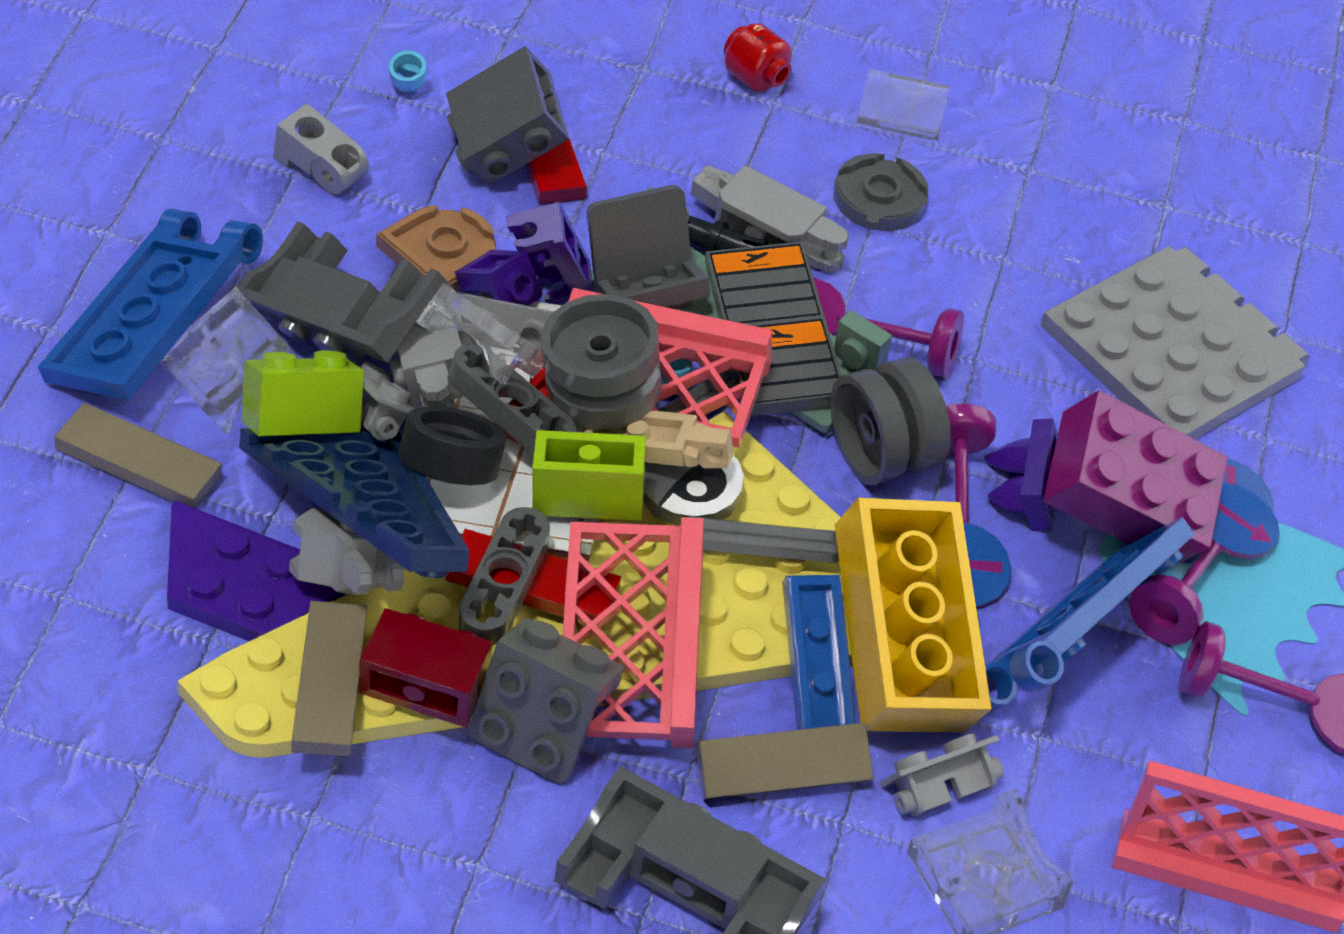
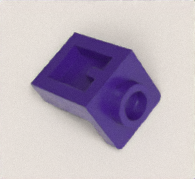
[454,250,543,306]

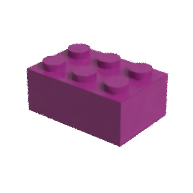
[1043,390,1228,566]

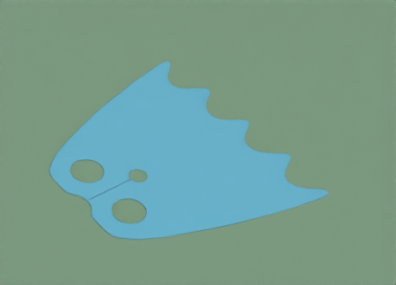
[1099,522,1344,716]

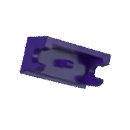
[506,202,593,305]

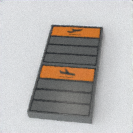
[705,241,841,417]

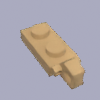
[583,410,734,468]

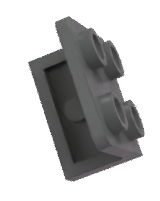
[586,185,710,308]
[468,617,625,783]

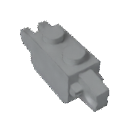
[691,165,849,274]
[389,300,463,409]

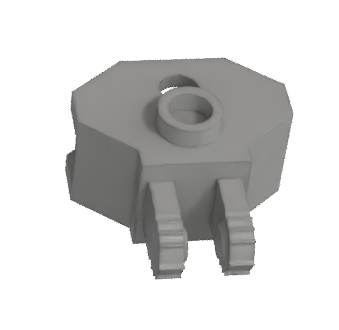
[289,508,405,595]

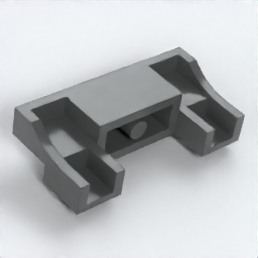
[233,221,454,363]
[554,766,825,934]

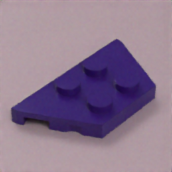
[167,500,345,641]

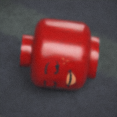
[723,23,792,92]

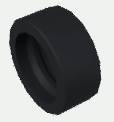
[398,406,507,486]

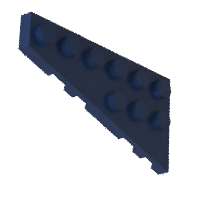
[239,428,469,578]

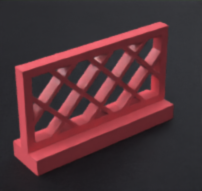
[568,288,772,448]
[563,517,704,748]
[1112,760,1344,933]

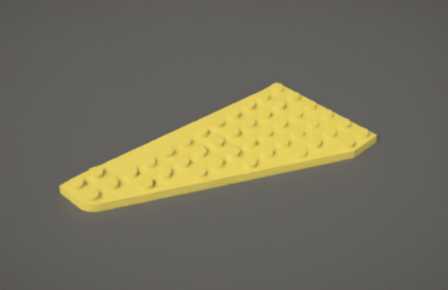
[177,411,853,758]

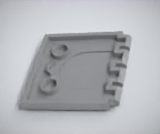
[1040,246,1310,439]

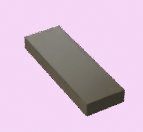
[54,402,222,508]
[292,601,367,757]
[696,723,873,800]

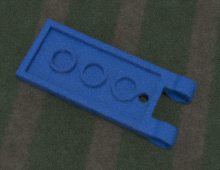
[38,208,263,401]
[985,517,1195,711]

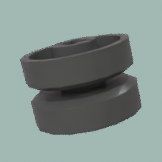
[542,294,662,430]
[830,357,951,486]

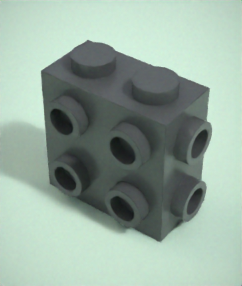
[446,46,569,186]

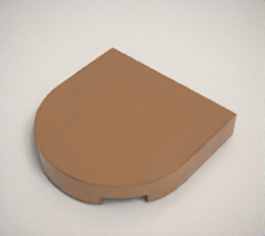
[376,205,496,297]

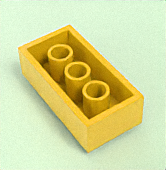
[834,498,992,733]

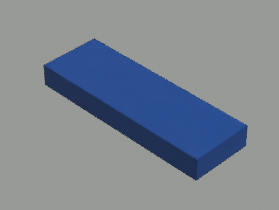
[782,575,856,730]

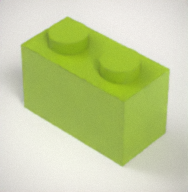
[241,350,364,436]
[532,430,646,521]

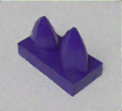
[984,418,1058,531]

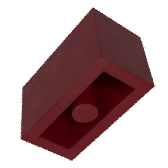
[359,608,493,728]

